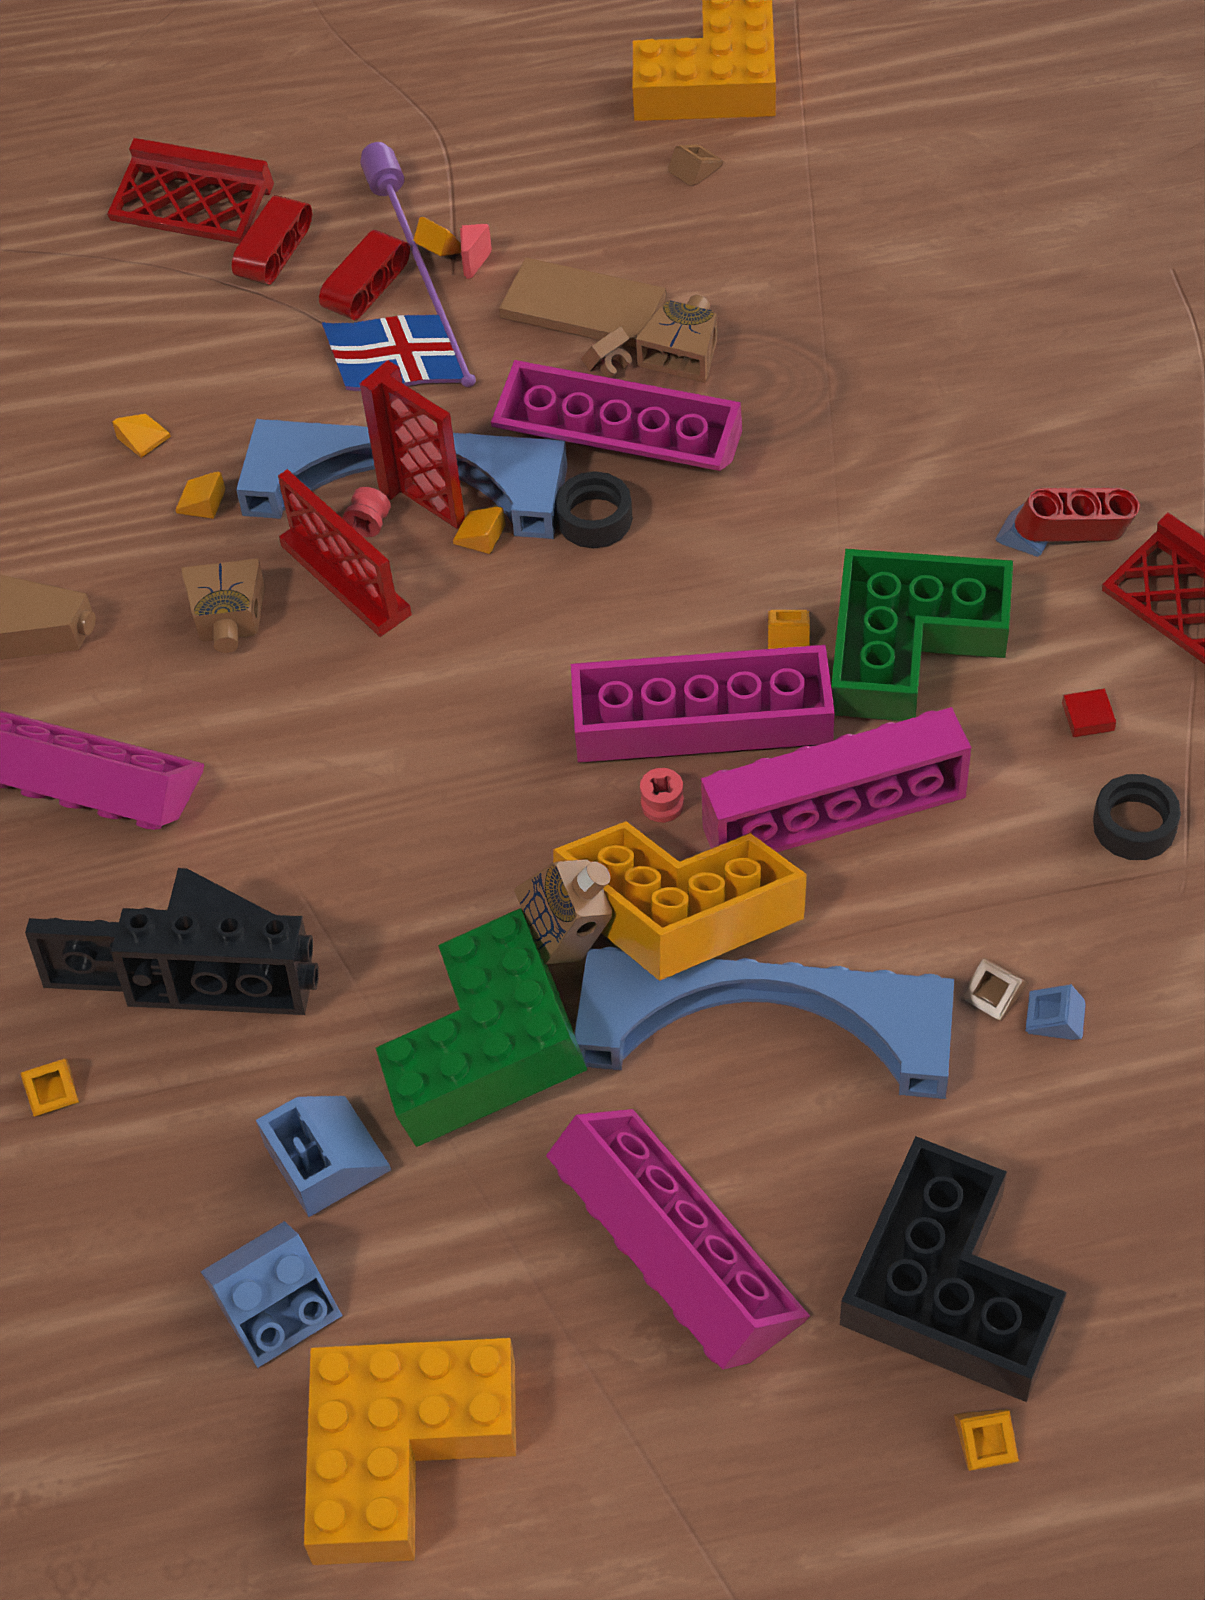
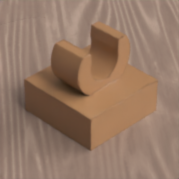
[581,326,632,378]

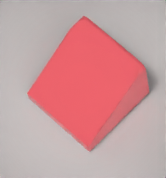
[460,224,492,279]

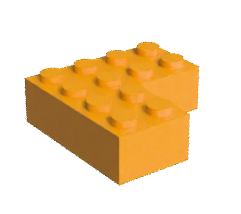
[633,0,776,121]
[553,821,807,981]
[304,1338,516,1565]

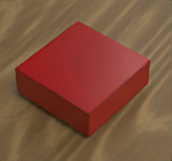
[1062,688,1116,737]

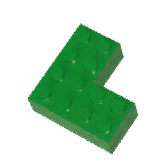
[831,549,1013,721]
[375,908,588,1147]

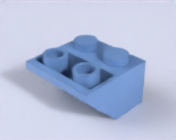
[256,1096,391,1217]
[200,1221,342,1368]

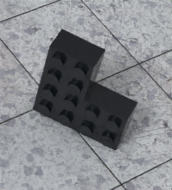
[840,1136,1067,1402]

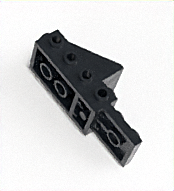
[25,868,319,1015]

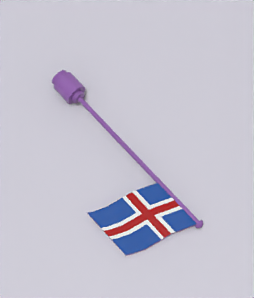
[322,142,476,391]

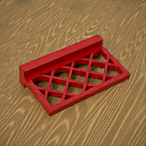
[107,138,274,244]
[359,360,465,529]
[278,469,412,637]
[1102,512,1205,664]

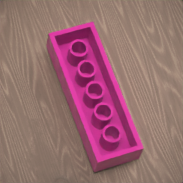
[571,645,835,762]
[701,707,972,852]

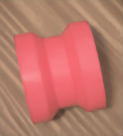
[343,487,391,537]
[640,768,684,823]

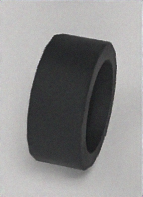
[555,471,633,548]
[1093,774,1181,860]

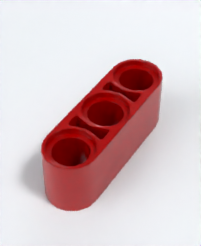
[231,195,313,285]
[319,229,410,320]
[1015,488,1140,541]

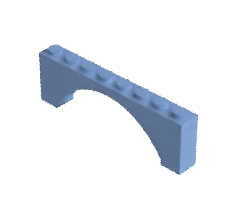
[236,419,567,539]
[575,947,954,1099]

